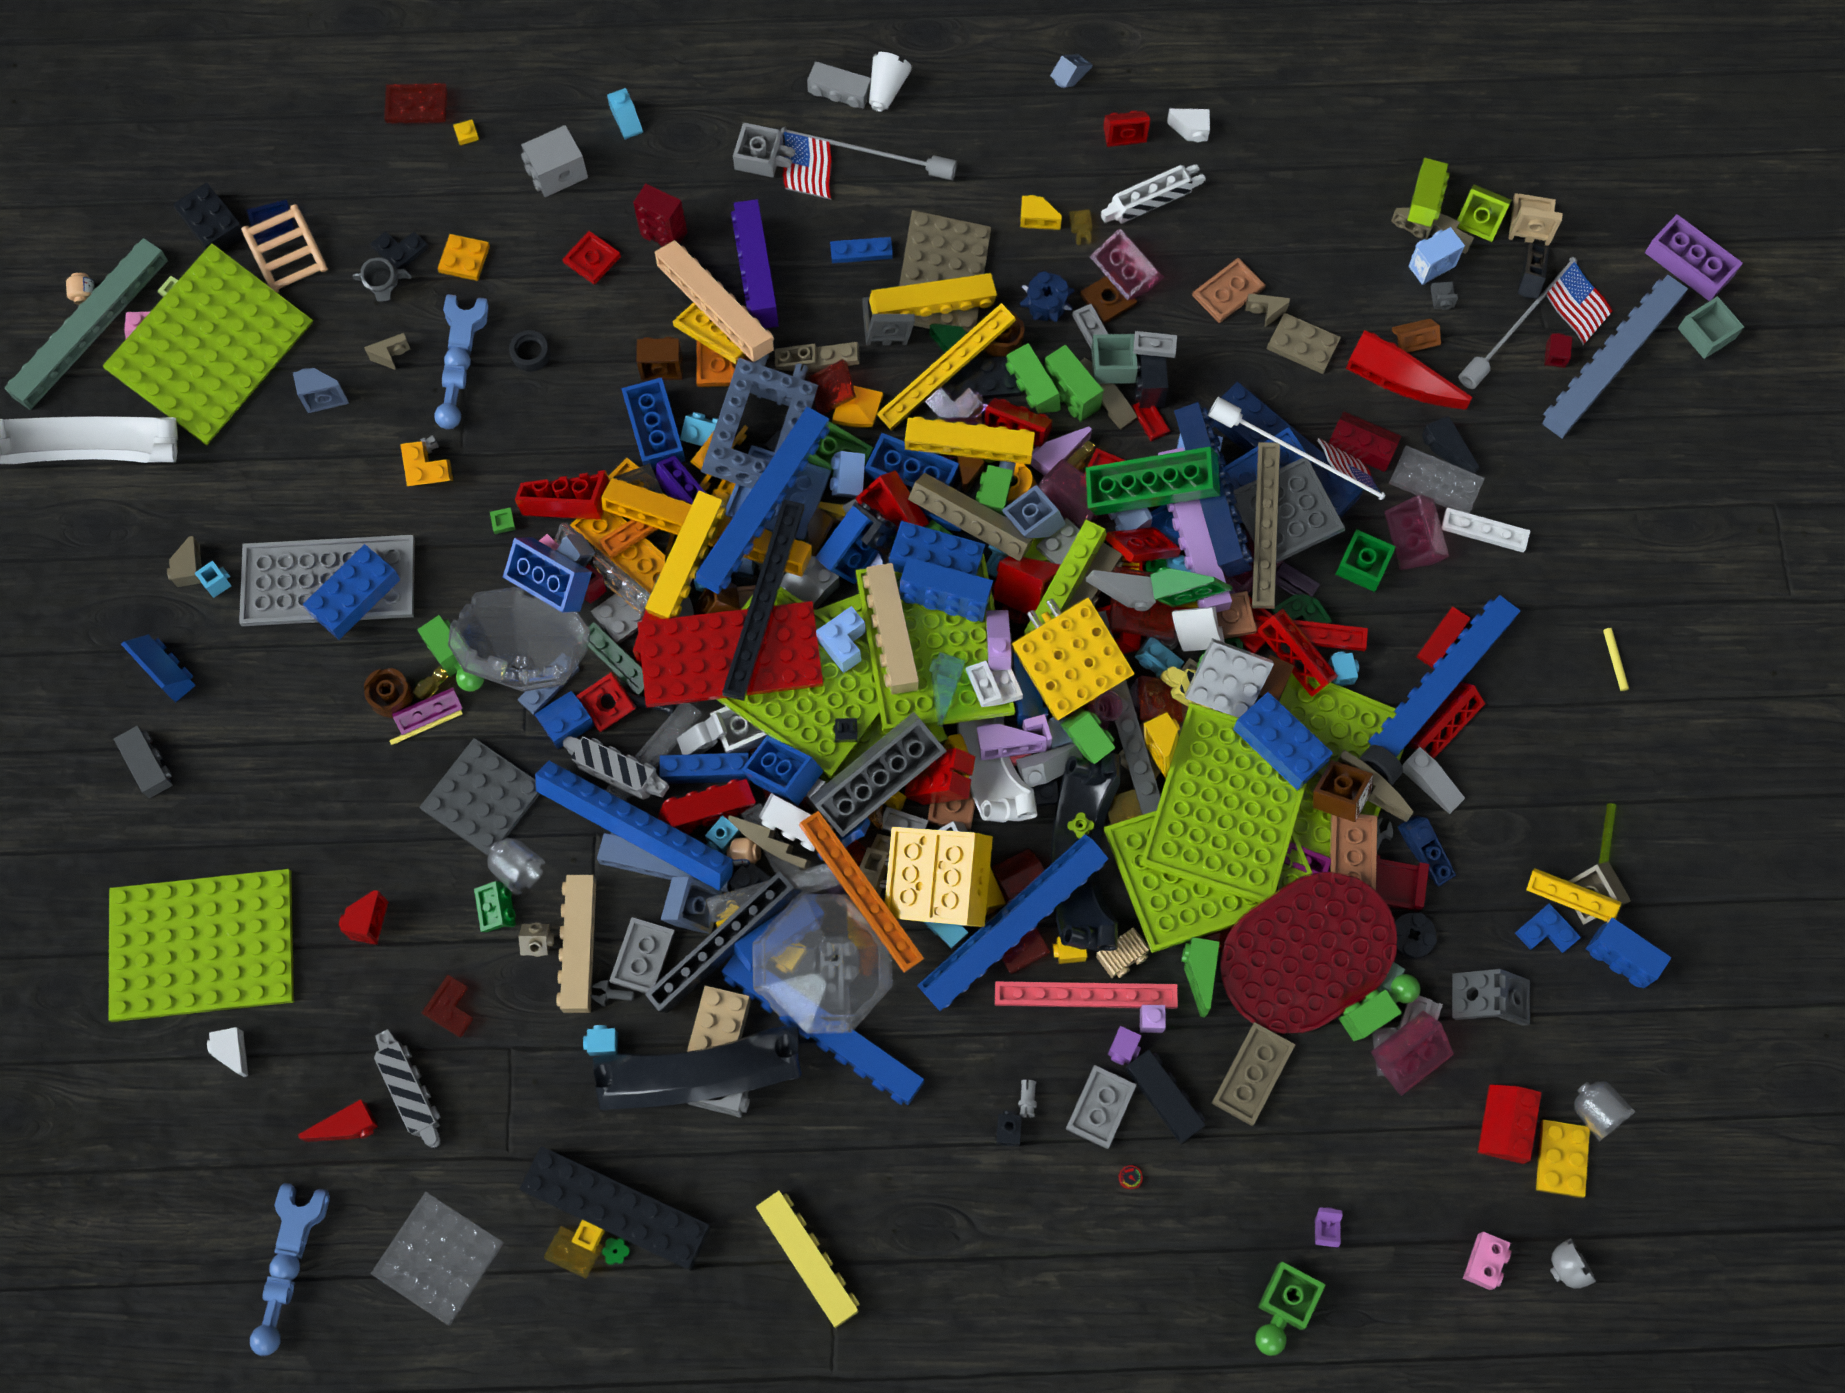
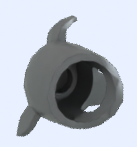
[352,258,411,302]

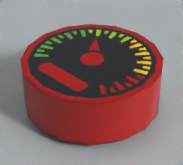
[1118,1165,1143,1189]

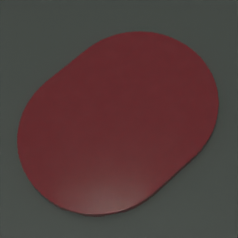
[1220,872,1397,1034]

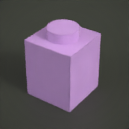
[1140,1005,1165,1033]

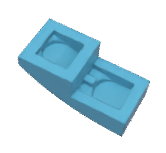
[924,922,968,949]

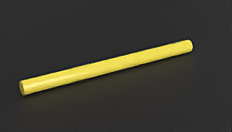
[390,710,463,745]

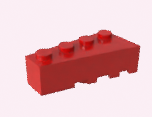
[515,470,610,519]
[658,779,756,835]

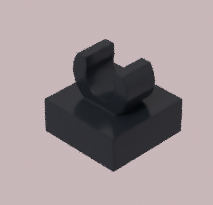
[835,718,857,742]

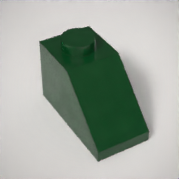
[930,323,968,353]

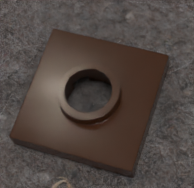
[1080,271,1137,325]

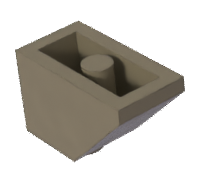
[167,536,202,587]

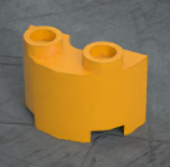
[1007,463,1037,504]

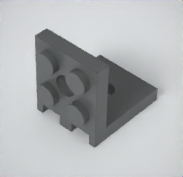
[862,297,915,345]
[1452,969,1530,1026]

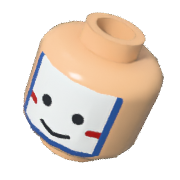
[66,273,94,305]
[727,838,761,867]

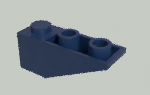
[1397,815,1456,887]

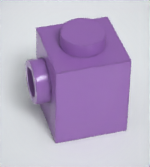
[1108,1026,1141,1065]

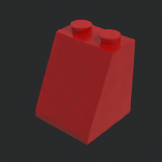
[993,556,1060,616]

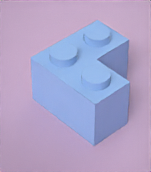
[816,606,866,673]

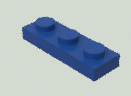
[830,237,893,263]

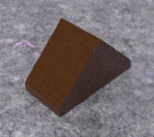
[956,456,985,493]

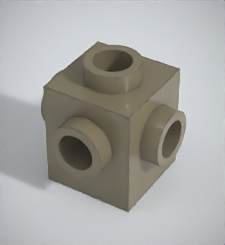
[519,923,554,957]

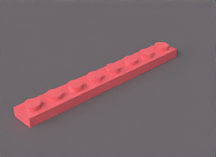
[995,982,1178,1009]

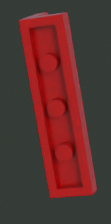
[1257,609,1338,697]
[1407,682,1485,759]

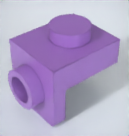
[1315,1207,1342,1248]

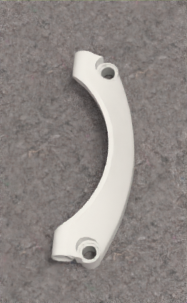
[0,416,178,464]
[957,633,1037,823]

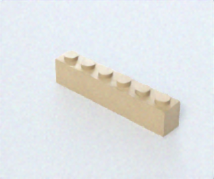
[863,563,919,695]
[557,875,596,1013]

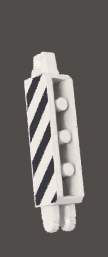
[1101,164,1206,224]

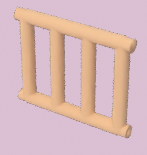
[241,204,328,293]

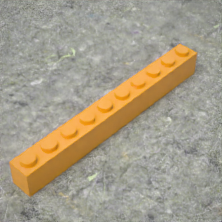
[602,478,812,577]

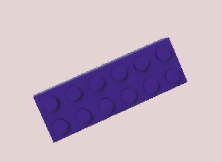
[731,199,779,329]

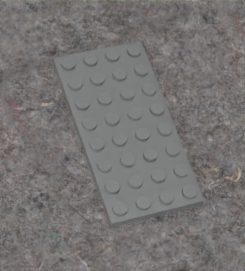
[239,535,415,626]

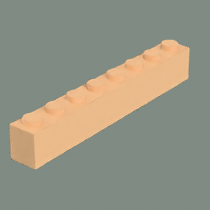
[655,240,774,362]

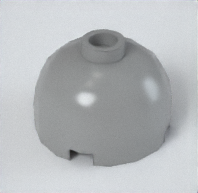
[1550,1238,1596,1288]

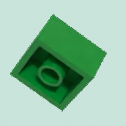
[1335,529,1396,592]

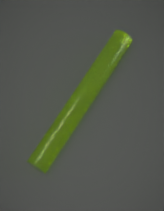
[1599,803,1616,864]

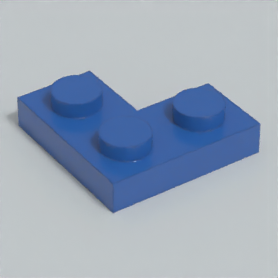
[1515,903,1581,953]

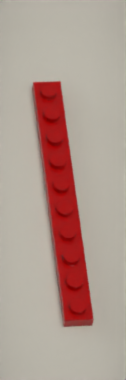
[1148,604,1368,651]

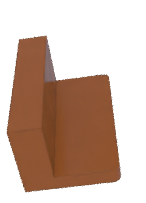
[1392,319,1441,352]

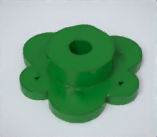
[602,1238,630,1265]

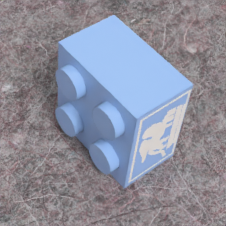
[1409,227,1465,285]

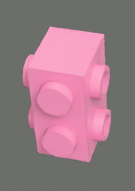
[1463,1232,1511,1290]

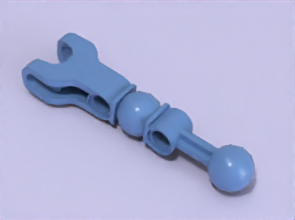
[434,294,488,429]
[250,1183,329,1356]

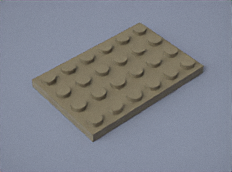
[899,210,991,332]

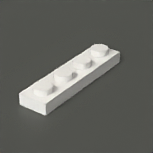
[1441,507,1530,553]

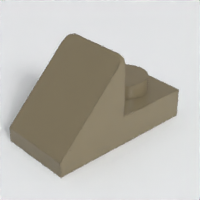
[1245,294,1290,327]
[364,333,410,370]

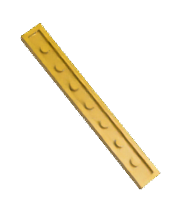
[877,303,1016,431]

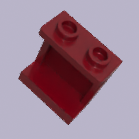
[1376,855,1429,912]

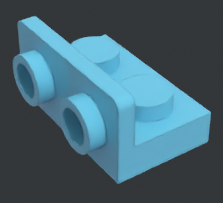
[1135,635,1184,683]

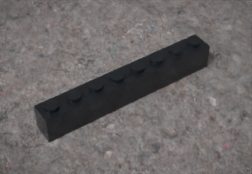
[645,871,801,1013]

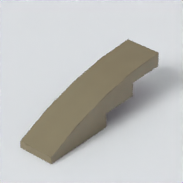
[1337,750,1413,822]
[728,815,811,870]

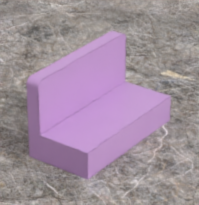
[1022,714,1052,751]

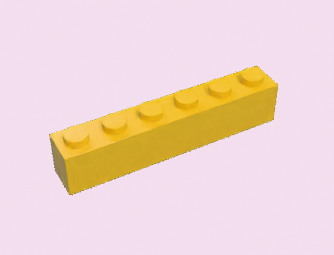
[869,273,997,317]
[905,417,1035,464]
[645,491,726,619]

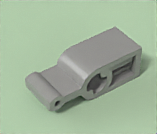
[677,712,728,755]

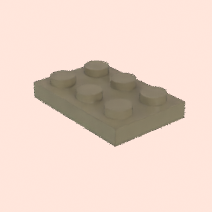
[1267,312,1341,374]

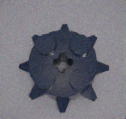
[1020,271,1074,322]

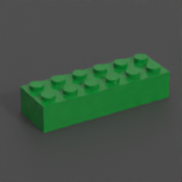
[1086,446,1220,516]

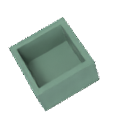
[1678,296,1744,359]
[1091,334,1138,384]

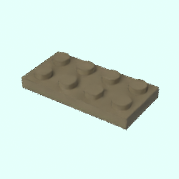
[1212,1022,1295,1126]

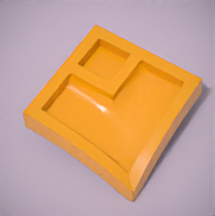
[832,384,883,427]

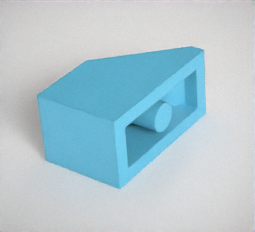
[607,88,643,139]

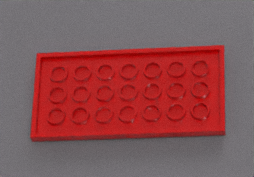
[637,601,823,708]

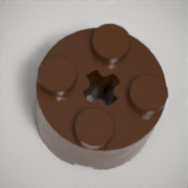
[985,310,1024,357]
[364,668,414,718]

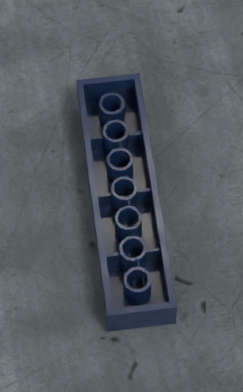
[1208,382,1364,518]
[1174,402,1254,578]

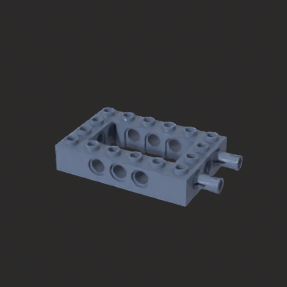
[701,354,818,489]

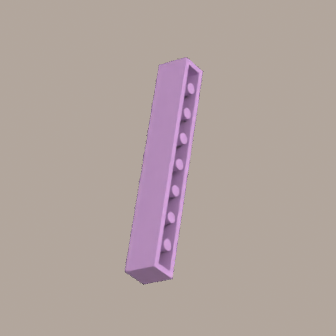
[1158,447,1232,612]

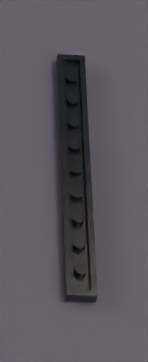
[722,499,805,701]

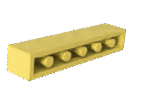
[756,1191,860,1329]

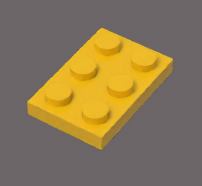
[1536,1120,1590,1198]

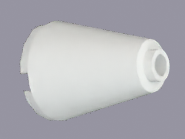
[869,52,912,112]

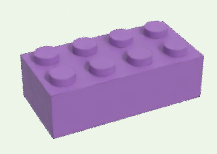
[1645,214,1743,301]

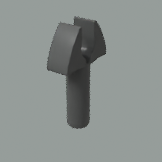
[1377,818,1393,851]
[590,980,635,1007]

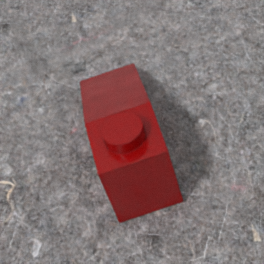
[298,1099,378,1142]

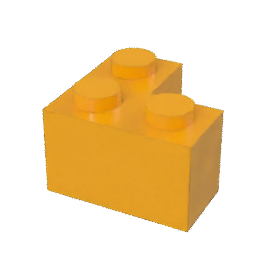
[400,441,453,486]

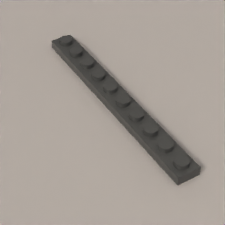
[1098,611,1160,815]

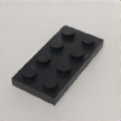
[937,356,1021,403]

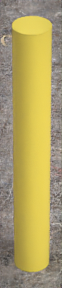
[1603,628,1629,691]

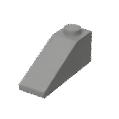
[1086,570,1156,611]
[1016,743,1083,787]
[1403,747,1465,814]

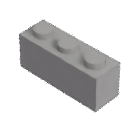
[807,62,871,109]

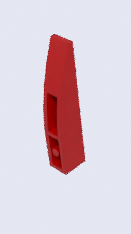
[1346,330,1473,410]

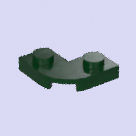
[1271,594,1332,624]

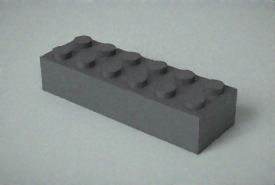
[810,712,946,837]

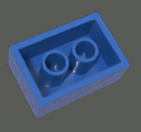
[815,506,879,584]
[741,735,824,806]
[1586,917,1672,989]

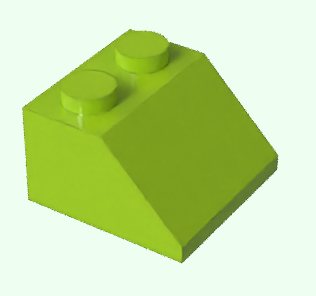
[1457,185,1511,242]

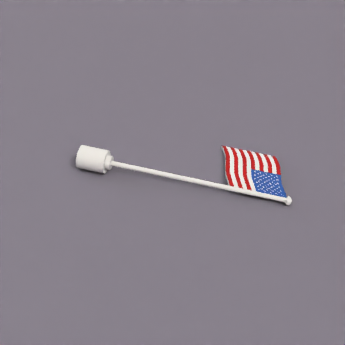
[1208,397,1385,500]

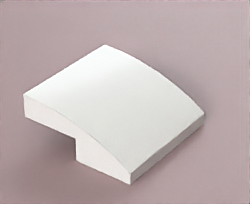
[1172,607,1224,652]
[965,661,1023,707]

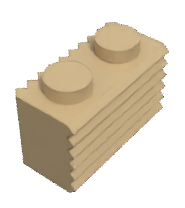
[1096,927,1150,978]

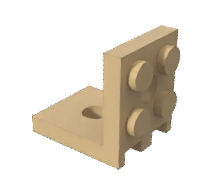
[1509,193,1563,246]

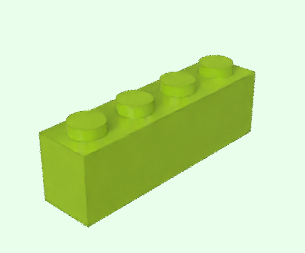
[1407,158,1450,227]

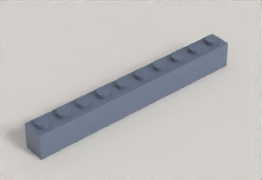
[1542,275,1688,438]

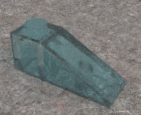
[929,652,965,727]

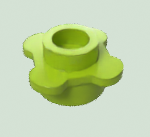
[1067,812,1094,839]

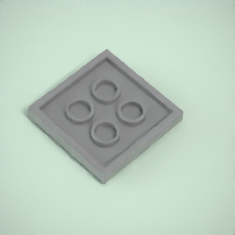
[1185,638,1274,718]

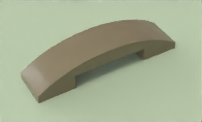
[1080,358,1137,430]

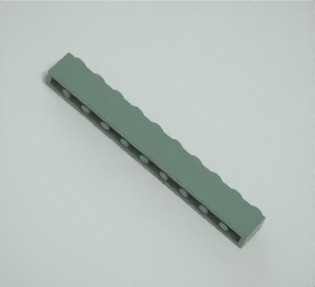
[5,238,168,410]

